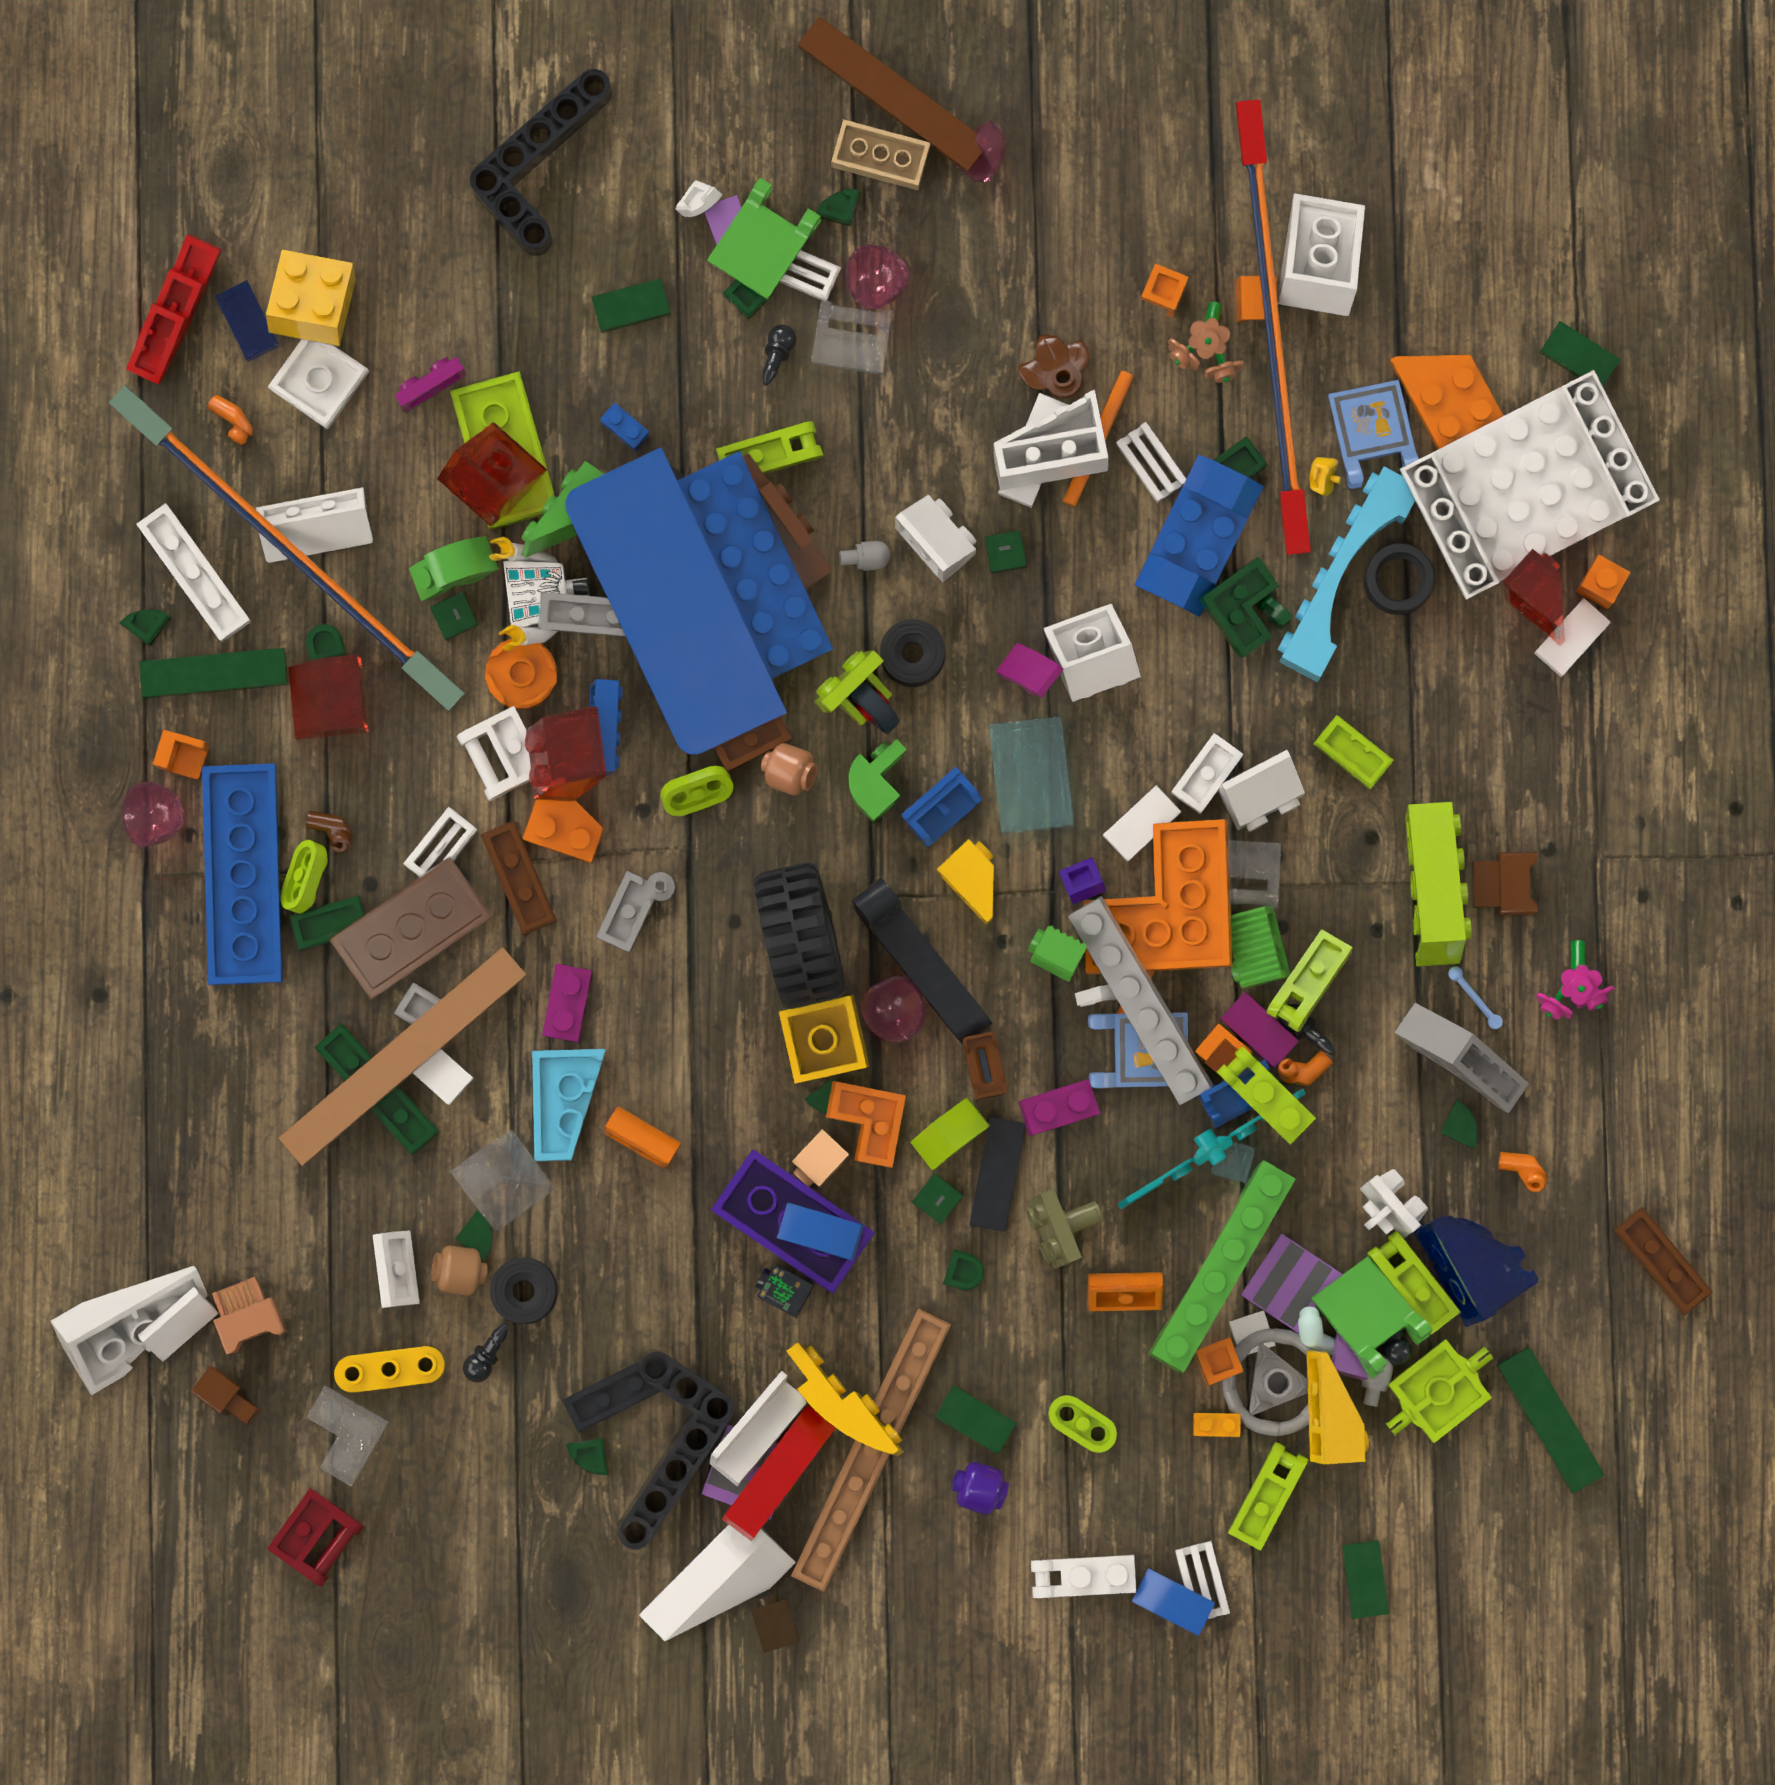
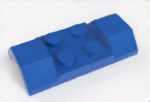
[1135,455,1264,617]

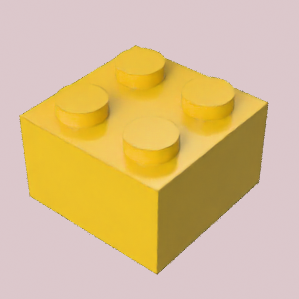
[266,250,355,346]
[779,995,870,1084]

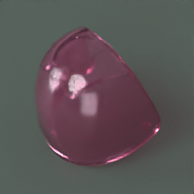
[955,120,1006,183]
[845,245,910,309]
[122,781,185,847]
[861,976,926,1043]

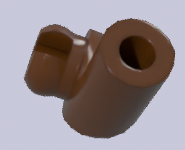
[306,811,353,853]

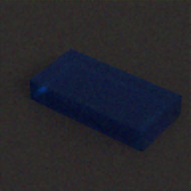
[215,280,280,362]

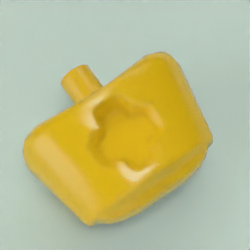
[1309,457,1342,496]

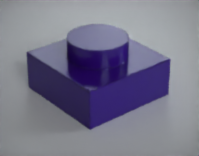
[1059,857,1106,905]

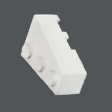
[994,389,1108,491]

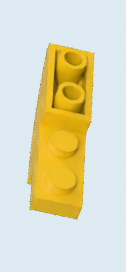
[787,1342,903,1456]

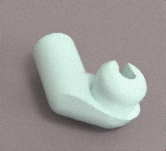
[1298,1306,1335,1356]

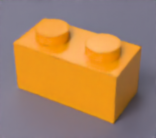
[1193,1413,1241,1437]

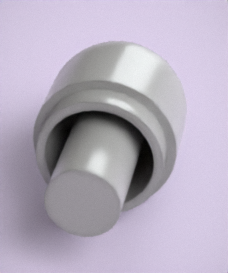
[839,541,891,571]
[1361,1355,1393,1407]

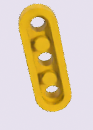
[334,1346,446,1392]

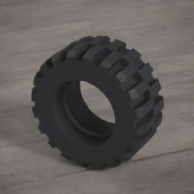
[754,862,845,1009]

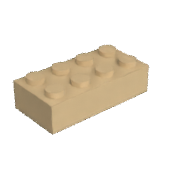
[831,119,930,190]

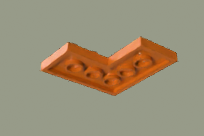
[1083,819,1233,975]

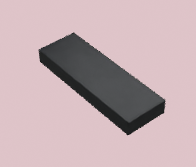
[969,1116,1025,1232]
[562,1350,678,1433]

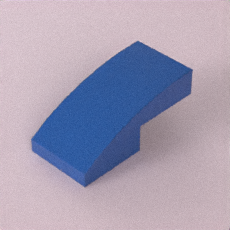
[777,1203,864,1261]
[1132,1568,1215,1636]

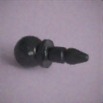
[763,325,796,385]
[1279,1003,1335,1055]
[463,1323,509,1383]
[1383,1330,1412,1366]

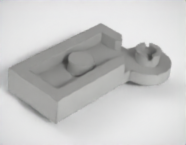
[596,871,675,953]

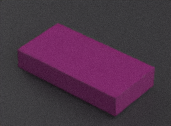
[1220,992,1299,1069]

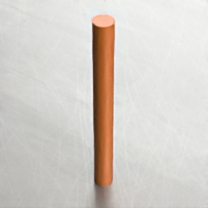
[1062,370,1134,507]

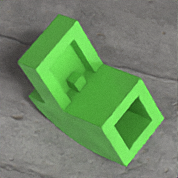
[409,536,499,602]
[849,739,907,824]

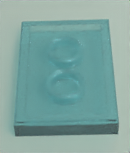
[989,717,1074,834]

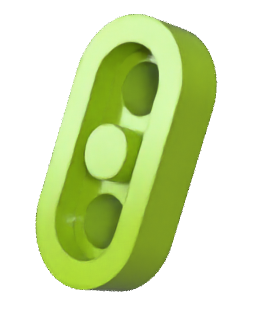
[660,766,733,816]
[280,840,328,914]
[1048,1395,1117,1453]

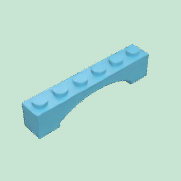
[1277,467,1415,683]

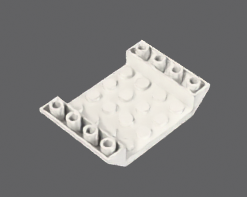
[1400,370,1660,599]

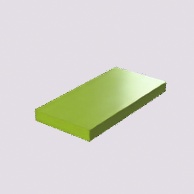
[450,371,555,531]

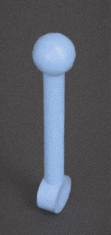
[1448,966,1503,1029]

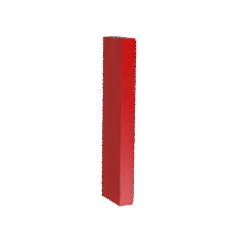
[722,1404,836,1541]

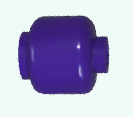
[951,1462,1009,1515]

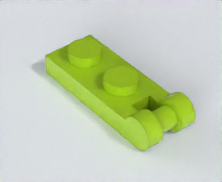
[716,421,824,474]
[1266,929,1353,1032]
[1217,1046,1316,1145]
[1367,1231,1460,1335]
[1227,1442,1308,1551]

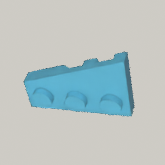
[532,1049,606,1162]

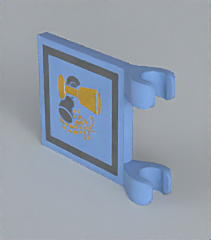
[1328,380,1419,489]
[1088,1012,1188,1088]

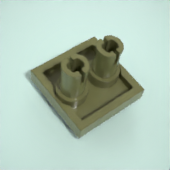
[1026,1189,1103,1269]

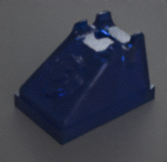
[1414,1215,1539,1327]

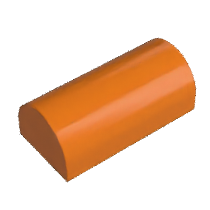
[604,1106,682,1169]
[1088,1272,1163,1311]

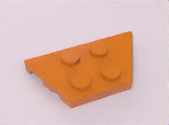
[1390,355,1504,450]

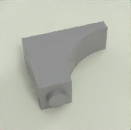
[1394,1003,1529,1113]

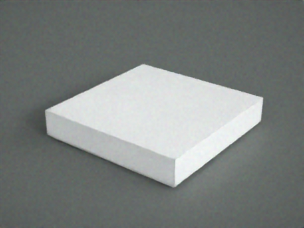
[268,339,370,430]

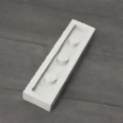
[136,503,251,643]

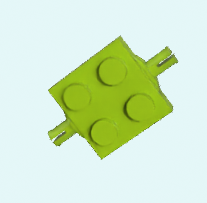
[1385,1339,1494,1443]

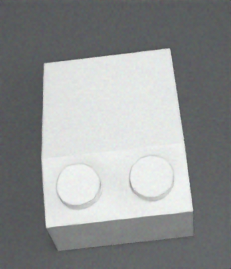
[1278,193,1365,316]

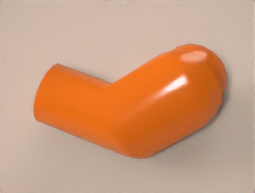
[208,395,253,445]
[1278,1051,1333,1086]
[1498,1152,1547,1192]

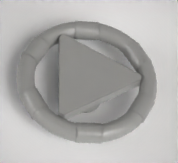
[1222,1328,1316,1436]

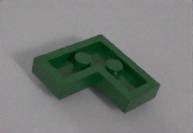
[1199,557,1279,658]

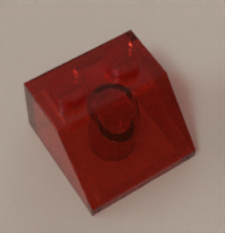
[437,422,547,527]
[1503,549,1565,646]
[288,655,368,740]
[525,707,606,801]

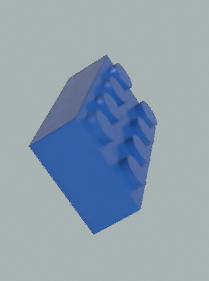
[586,679,622,776]

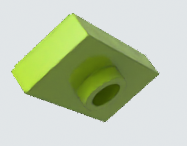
[1313,715,1394,789]

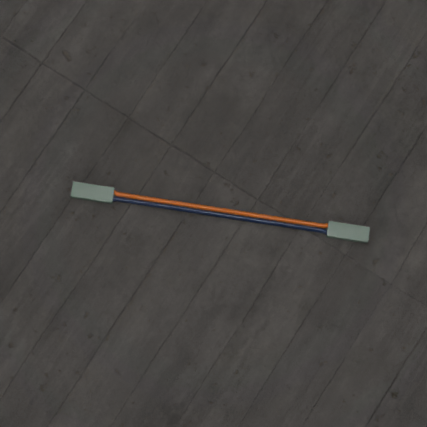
[109,385,465,711]

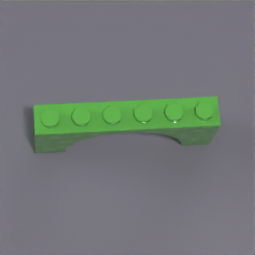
[1148,1160,1296,1373]

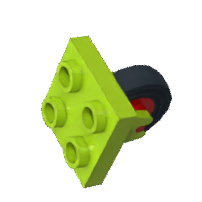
[814,650,900,734]

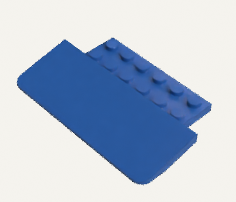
[565,448,833,755]

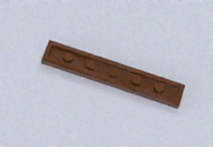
[798,16,990,174]

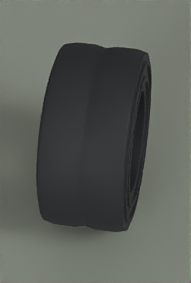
[880,619,945,687]
[490,1258,558,1324]

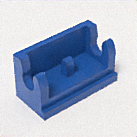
[901,767,982,848]
[1198,1059,1270,1128]

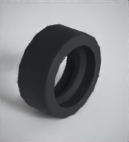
[1364,544,1435,615]

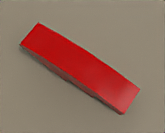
[126,234,223,384]

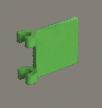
[707,178,821,300]
[1311,1256,1433,1379]

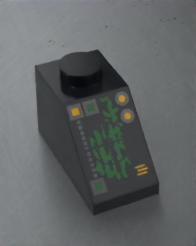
[755,1264,814,1319]

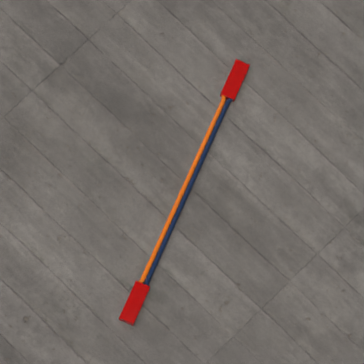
[1235,99,1311,555]

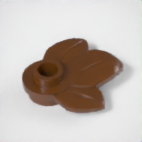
[1018,334,1090,399]

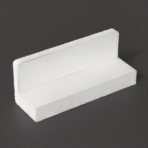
[256,487,373,563]
[709,1371,808,1487]

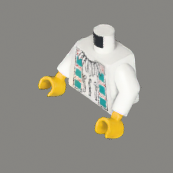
[489,537,589,651]

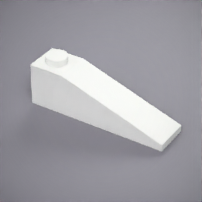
[51,1266,208,1395]
[639,1525,796,1641]

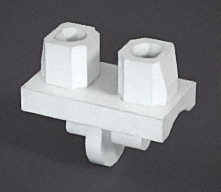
[1360,1169,1428,1239]

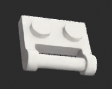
[456,706,547,801]

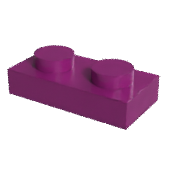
[394,357,467,413]
[542,964,593,1043]
[1018,1079,1100,1137]

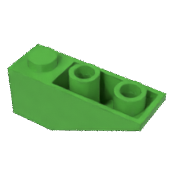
[521,461,604,558]

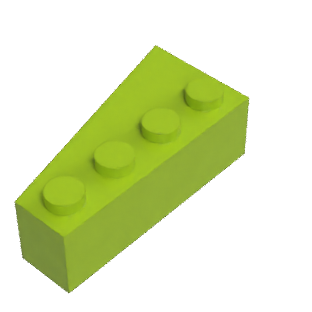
[1405,802,1472,966]

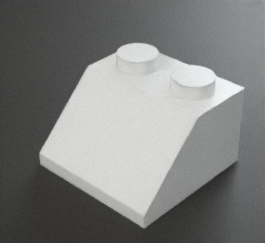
[895,495,976,583]
[1043,604,1141,702]
[1218,750,1305,832]

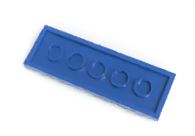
[202,763,283,986]

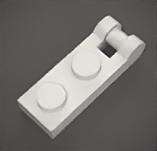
[1031,1555,1136,1598]

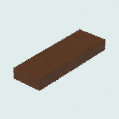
[480,820,557,936]
[1613,1207,1713,1316]

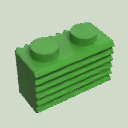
[1231,906,1290,988]
[1028,925,1087,982]

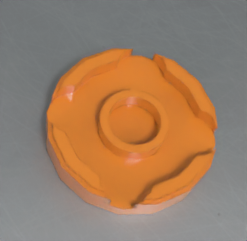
[485,639,558,710]

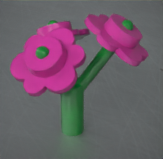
[1536,940,1615,1020]

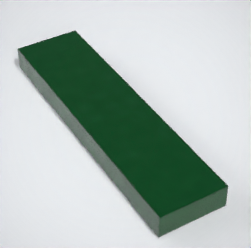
[139,648,288,699]
[314,1023,440,1156]
[1496,1347,1604,1494]

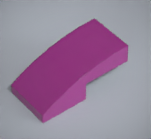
[995,643,1063,698]

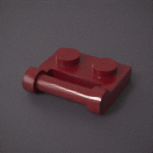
[267,1488,365,1587]

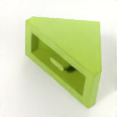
[910,1097,990,1171]

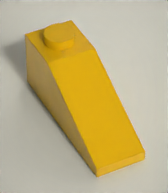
[1306,1350,1369,1464]

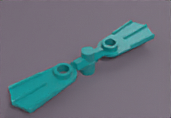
[1117,1089,1306,1209]

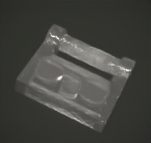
[811,300,893,375]
[1228,840,1281,910]

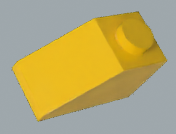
[936,839,994,925]

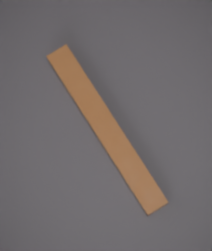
[279,947,527,1166]
[791,1309,951,1592]

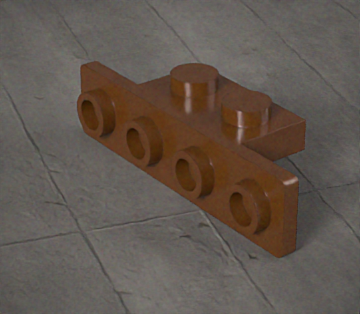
[742,453,832,590]

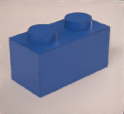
[600,402,650,452]

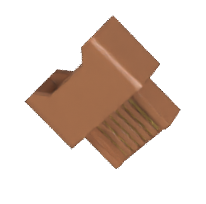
[212,1276,288,1355]

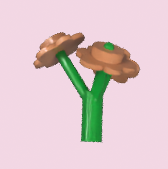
[1168,302,1244,383]

